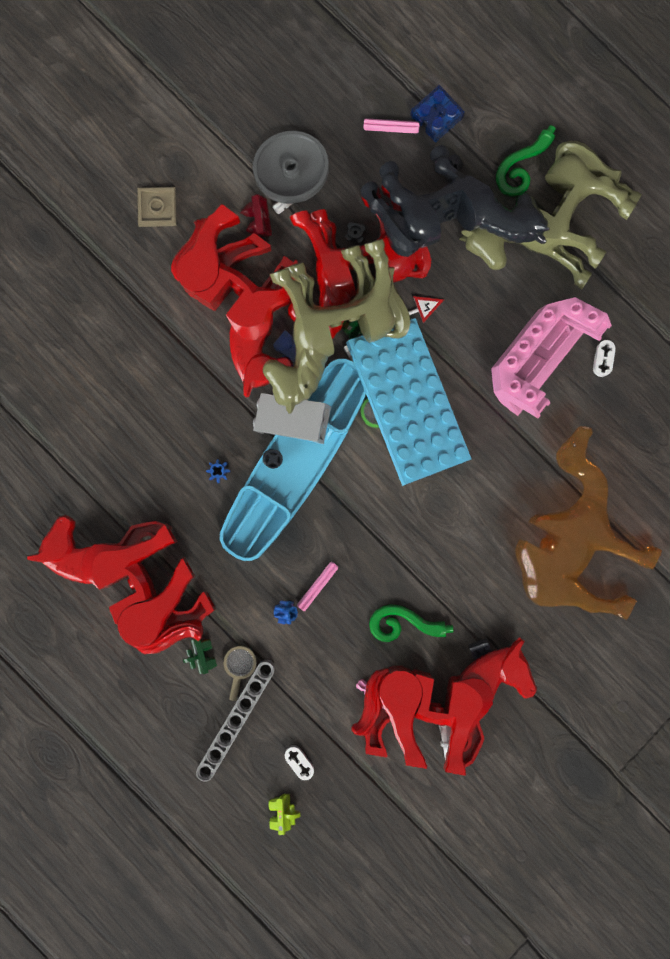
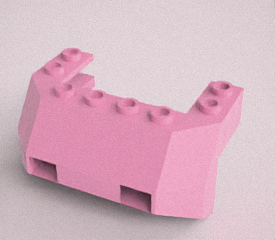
[491,297,612,418]

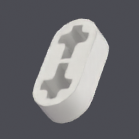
[593,340,615,377]
[285,745,314,780]

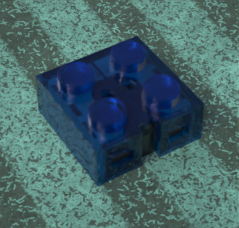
[410,85,465,143]

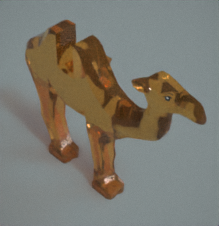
[515,426,662,620]

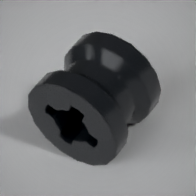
[262,449,283,469]

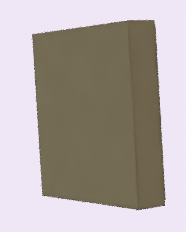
[138,187,177,227]

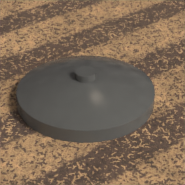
[253,131,329,204]

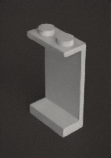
[253,393,331,444]

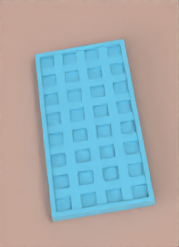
[346,318,471,486]

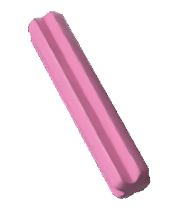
[364,118,419,133]
[297,562,338,611]

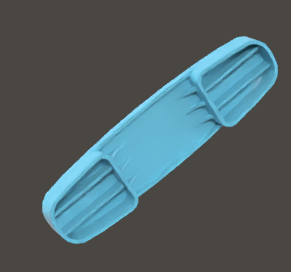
[220,359,366,561]

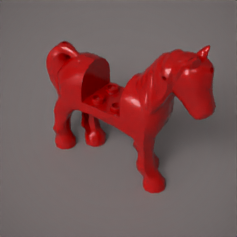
[287,185,432,339]

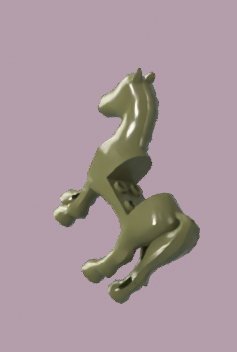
[459,141,642,289]
[262,239,410,414]

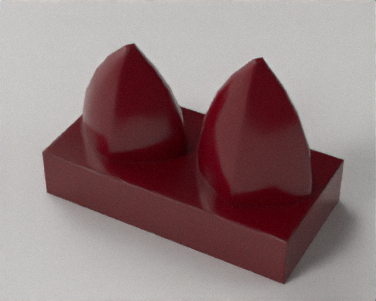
[240,194,272,237]

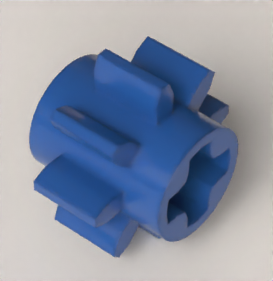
[206,459,231,483]
[274,601,298,624]

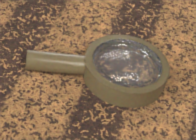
[224,645,257,701]

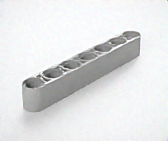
[196,659,275,781]

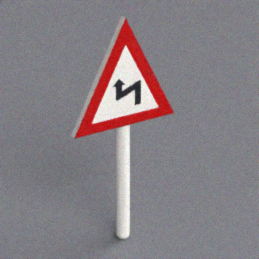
[409,296,444,323]

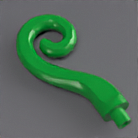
[496,125,556,197]
[369,605,453,642]

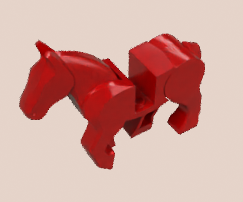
[171,204,298,397]
[27,515,216,654]
[351,637,537,776]

